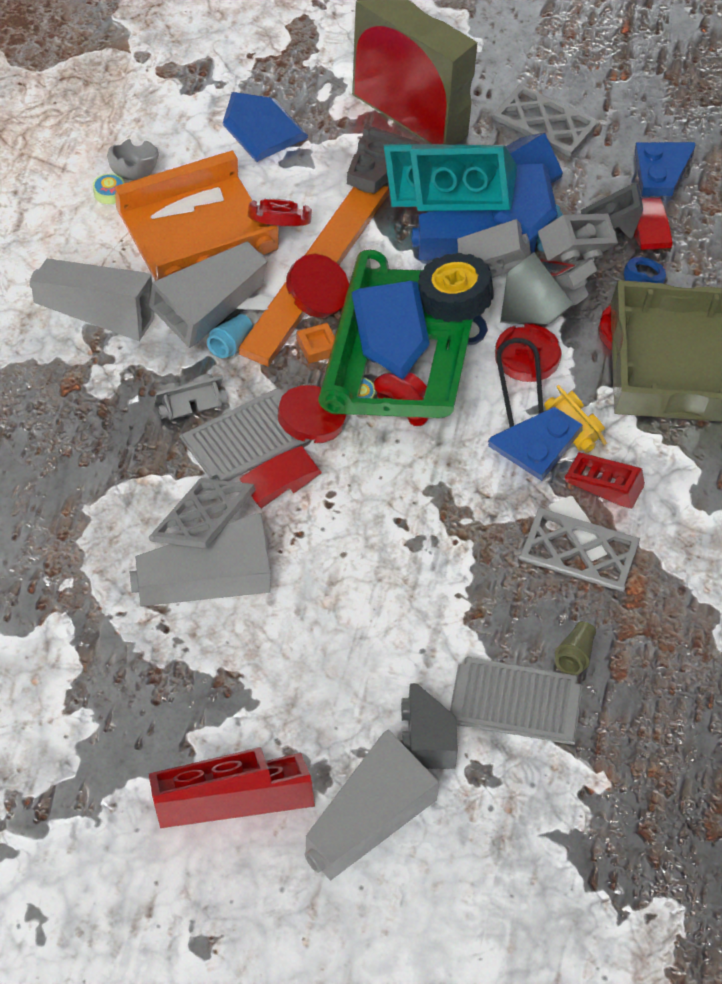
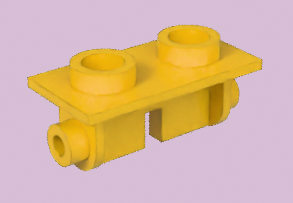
[544,385,607,453]

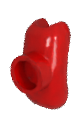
[374,372,428,426]

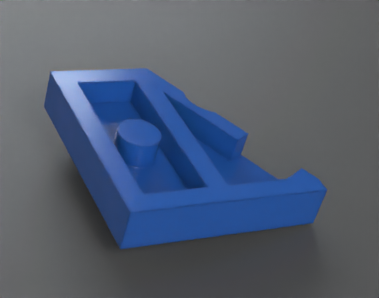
[634,142,696,196]
[488,407,583,481]

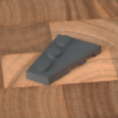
[346,124,420,194]

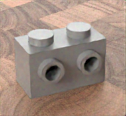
[538,213,618,263]

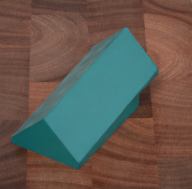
[384,144,517,211]

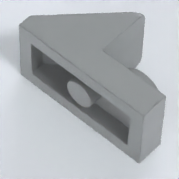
[553,259,597,307]

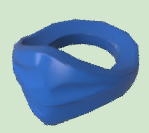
[623,257,666,284]

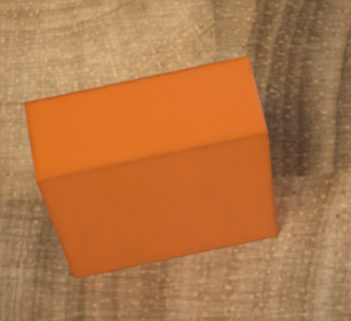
[296,322,335,364]

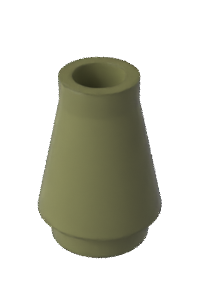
[555,621,596,675]

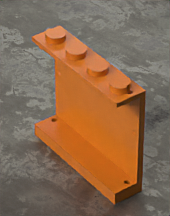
[114,150,278,281]

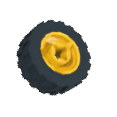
[418,253,494,322]

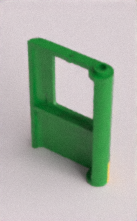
[319,249,473,418]

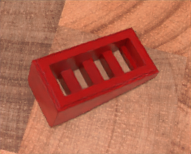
[564,452,645,509]

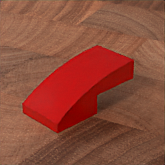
[634,198,673,250]
[239,446,322,509]

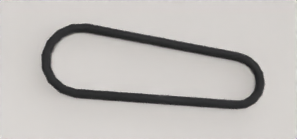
[496,338,544,427]

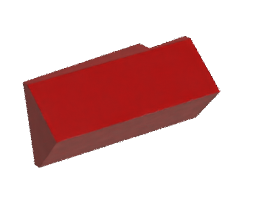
[149,747,315,829]

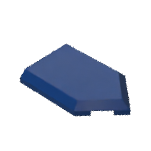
[223,92,308,162]
[491,163,558,243]
[352,281,430,379]

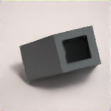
[401,683,458,769]

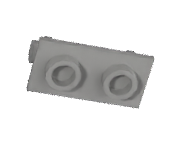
[154,374,227,421]

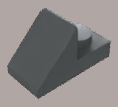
[581,182,643,239]

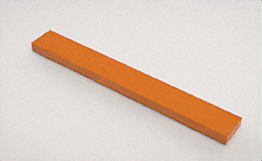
[239,185,389,367]

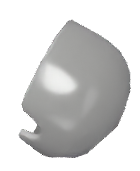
[107,139,159,181]

